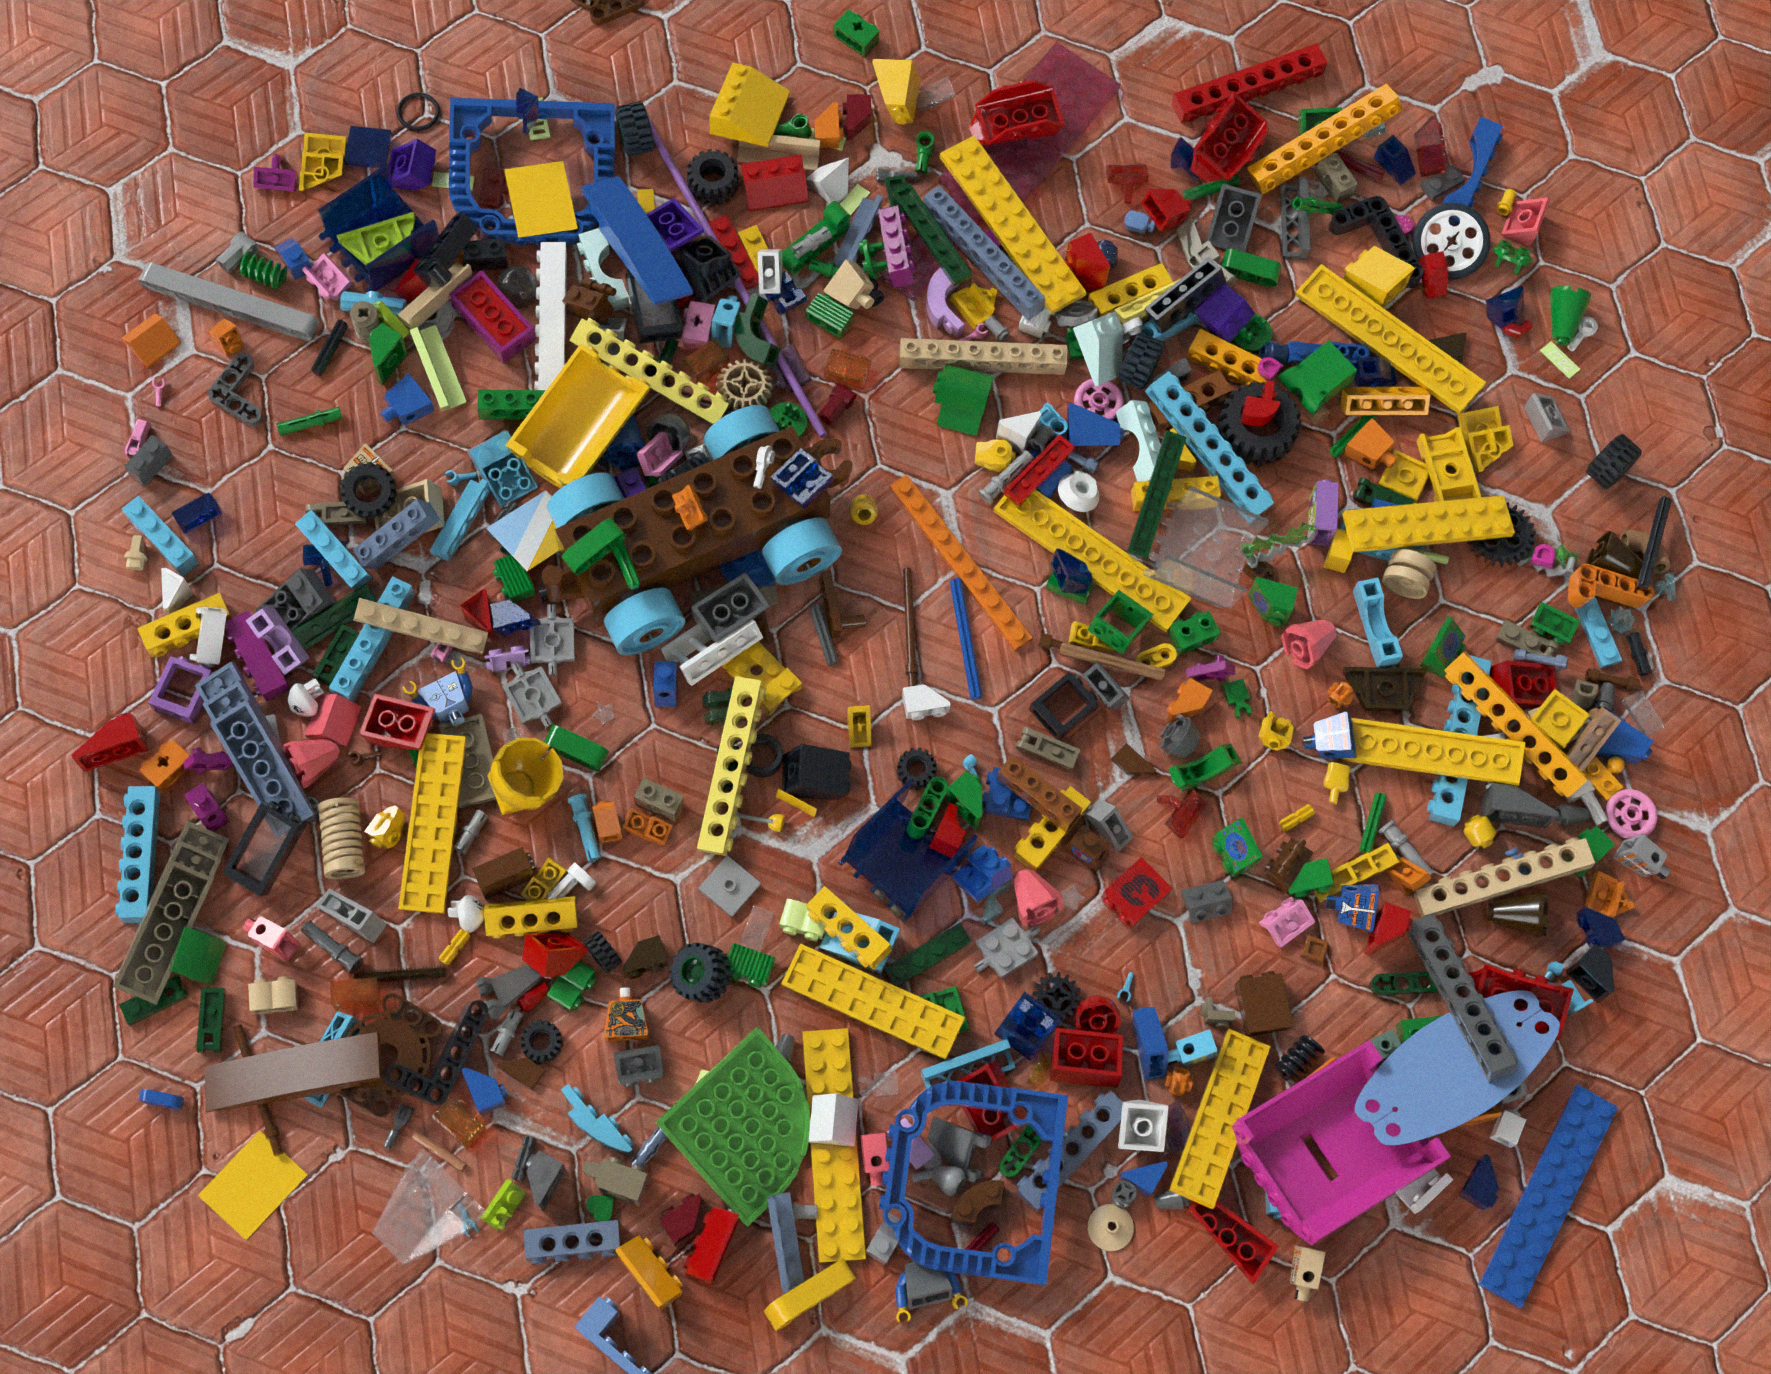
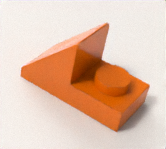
[1386,857,1431,896]

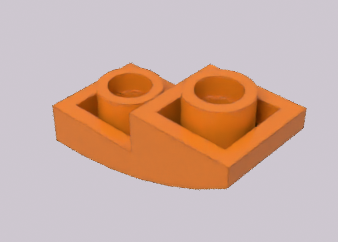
[620,808,673,846]

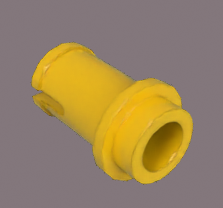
[1497,189,1517,216]

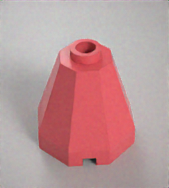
[1281,619,1336,669]
[282,739,340,789]
[1013,869,1064,926]

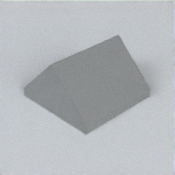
[1523,393,1571,443]

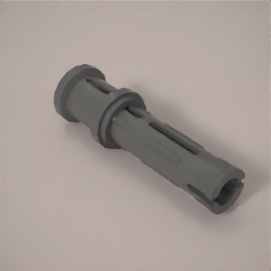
[301,920,364,974]

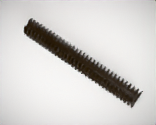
[353,965,446,984]

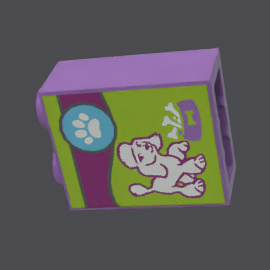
[1308,480,1339,546]

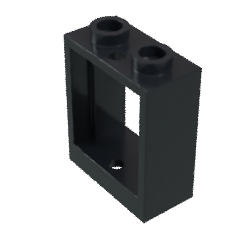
[1029,671,1099,741]

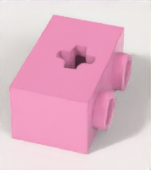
[681,301,715,351]

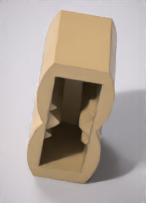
[248,976,299,1015]

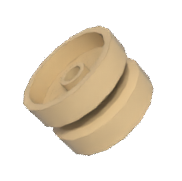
[1382,549,1437,599]

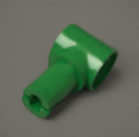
[773,114,812,139]
[915,131,935,174]

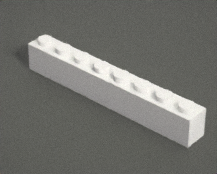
[534,242,567,390]

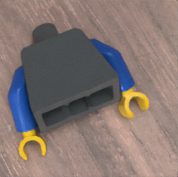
[895,1260,968,1323]

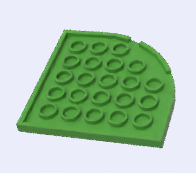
[655,1027,810,1227]

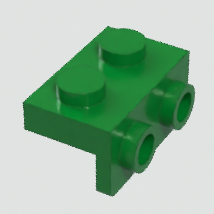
[1529,602,1580,645]

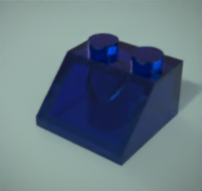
[994,992,1061,1061]

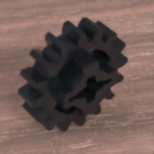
[1032,972,1081,1022]

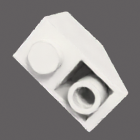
[902,685,950,720]

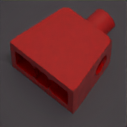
[1141,189,1192,231]

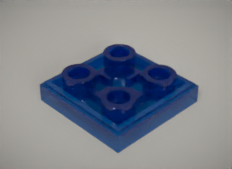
[344,126,392,169]

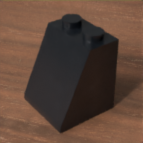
[782,744,851,800]

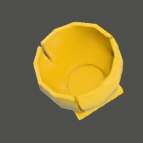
[487,738,564,815]

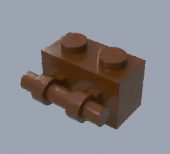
[562,279,617,325]
[1264,837,1314,893]

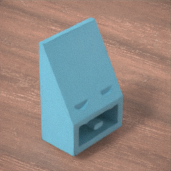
[467,431,538,508]
[819,912,900,975]

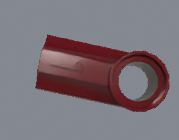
[818,383,857,426]

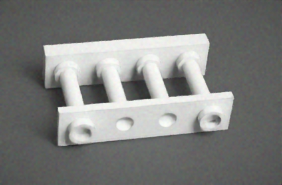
[661,619,763,686]

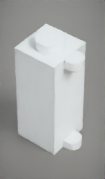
[190,606,227,667]

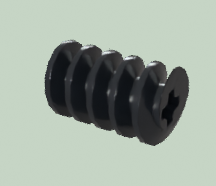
[1275,1035,1325,1085]

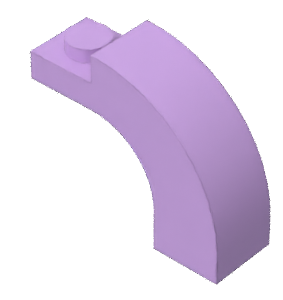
[926,267,964,338]

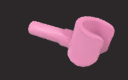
[959,323,988,341]
[152,377,166,406]

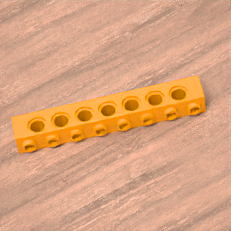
[1247,83,1403,195]
[1444,651,1589,798]

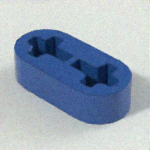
[138,1089,184,1110]

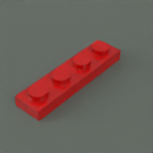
[708,214,759,290]
[1003,434,1075,507]

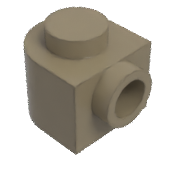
[1571,679,1598,709]

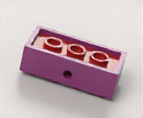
[449,271,536,363]

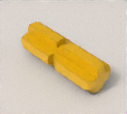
[1279,804,1315,832]
[439,929,470,966]

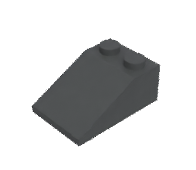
[1205,184,1262,252]
[1481,783,1558,828]

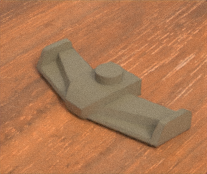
[1176,218,1237,287]

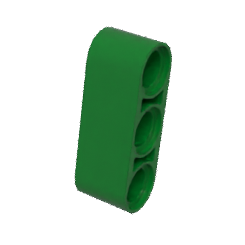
[1221,249,1282,287]
[562,518,626,575]
[544,725,609,772]
[907,777,948,839]

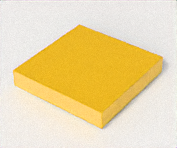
[1378,450,1429,504]
[1531,689,1590,749]

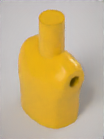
[1323,762,1351,804]

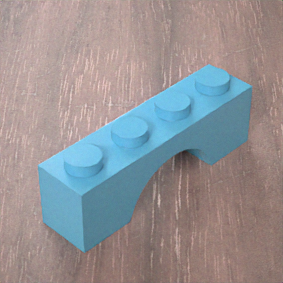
[122,495,199,577]
[295,510,373,590]
[1353,578,1403,667]

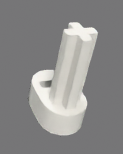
[1564,780,1608,826]
[546,862,597,899]

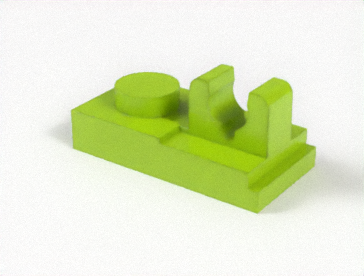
[480,1179,527,1231]

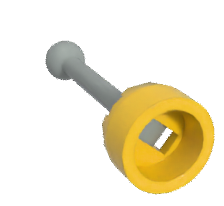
[736,811,785,833]

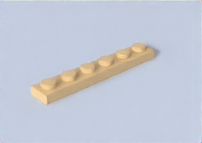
[353,598,488,655]

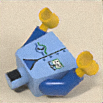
[402,657,473,726]

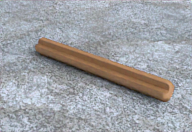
[1060,643,1165,680]

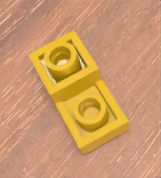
[1068,621,1114,652]
[521,857,567,900]

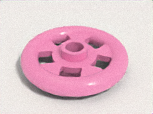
[1074,379,1124,421]
[1605,789,1658,839]

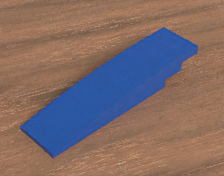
[582,176,693,305]

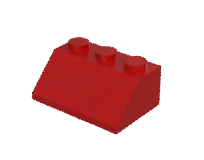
[741,154,809,212]
[1065,233,1110,294]
[1050,1028,1123,1088]
[958,1060,1026,1142]
[683,1207,740,1286]

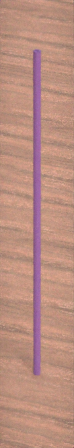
[648,116,827,438]

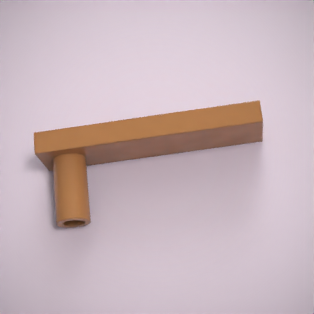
[1555,707,1622,779]

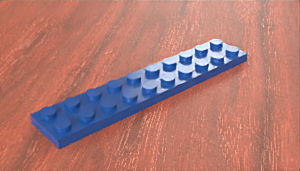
[1478,1084,1618,1309]

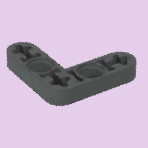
[208,353,263,427]

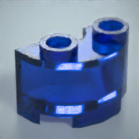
[765,270,807,315]

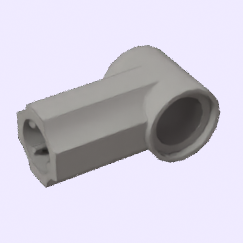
[216,232,259,273]

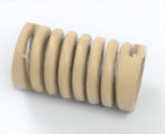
[318,798,365,880]

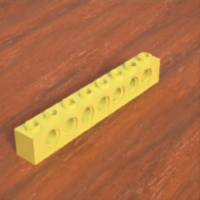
[570,318,729,424]
[697,676,766,856]

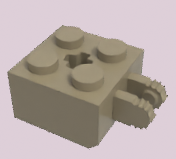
[582,1157,650,1207]

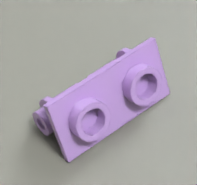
[484,645,531,672]

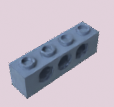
[353,499,440,570]
[524,1220,621,1264]

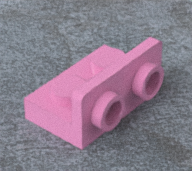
[1259,898,1315,947]

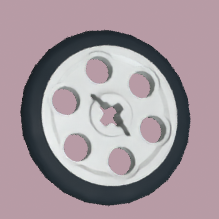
[1413,203,1490,280]

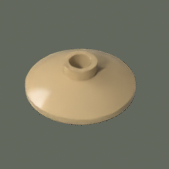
[1087,1204,1134,1251]

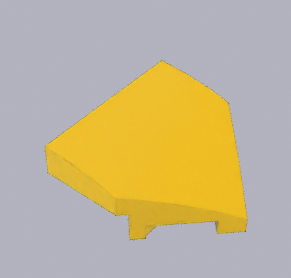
[950,283,997,330]

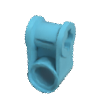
[1038,403,1068,442]

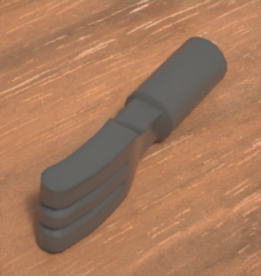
[876,169,916,182]
[383,1104,414,1150]

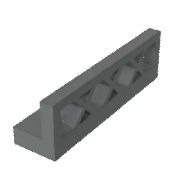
[1280,177,1310,259]

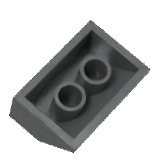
[691,572,770,642]

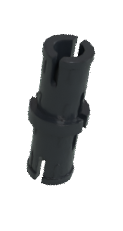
[1626,632,1652,677]

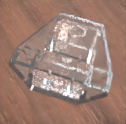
[372,1149,486,1265]

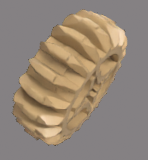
[716,358,773,411]

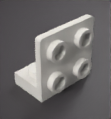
[1396,1169,1453,1214]

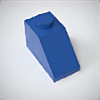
[274,238,311,280]
[461,1067,508,1115]

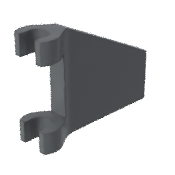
[475,965,542,1019]
[927,1116,992,1183]

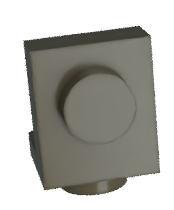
[1201,997,1235,1028]

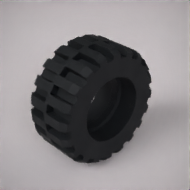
[1218,382,1301,466]

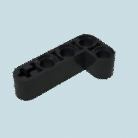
[413,212,477,287]

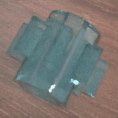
[1607,606,1635,634]

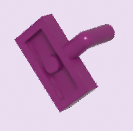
[253,154,297,192]
[1186,655,1235,682]
[184,747,233,774]

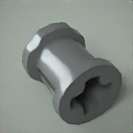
[1028,424,1055,452]

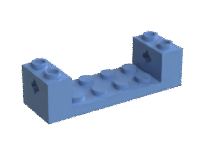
[574,1296,652,1374]

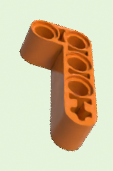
[1568,564,1655,608]

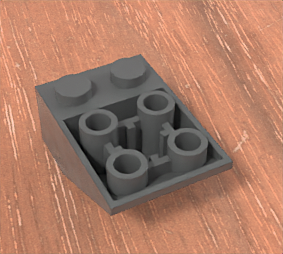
[256,568,336,631]

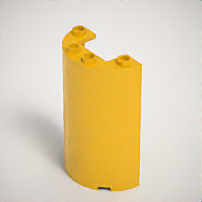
[506,344,650,489]

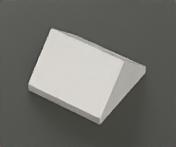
[996,411,1041,454]
[809,1094,859,1146]
[1118,1100,1168,1152]

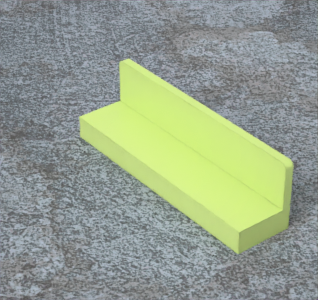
[410,325,466,412]

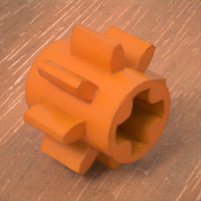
[1327,682,1355,708]
[1165,1067,1193,1096]

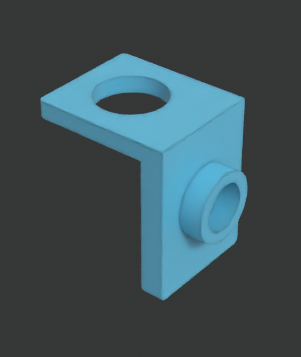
[1562,980,1593,1017]

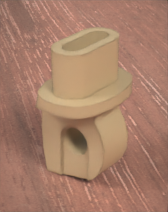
[124,535,148,570]

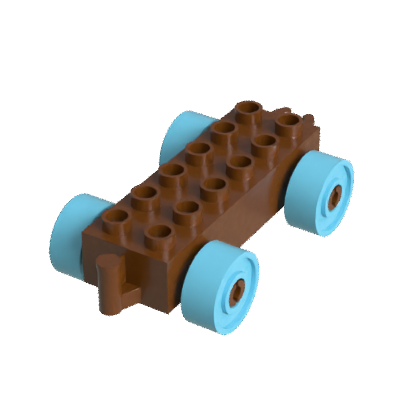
[542,405,853,655]

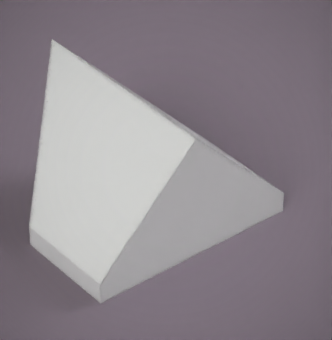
[806,157,849,204]
[161,568,193,615]

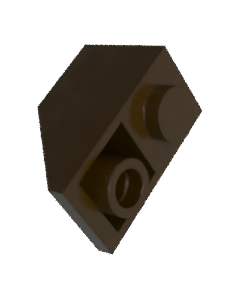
[622,935,668,979]

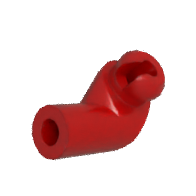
[1501,320,1532,338]

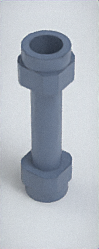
[1068,452,1099,474]
[1514,649,1568,670]

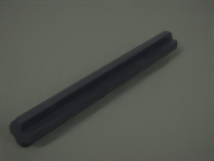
[1637,496,1672,590]

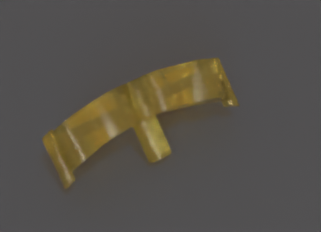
[1026,1052,1050,1085]

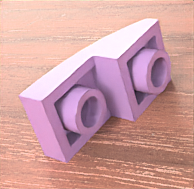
[887,1117,935,1170]

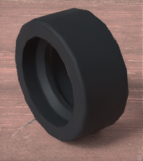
[746,733,783,778]

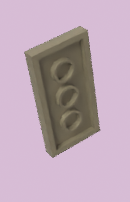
[439,714,496,809]

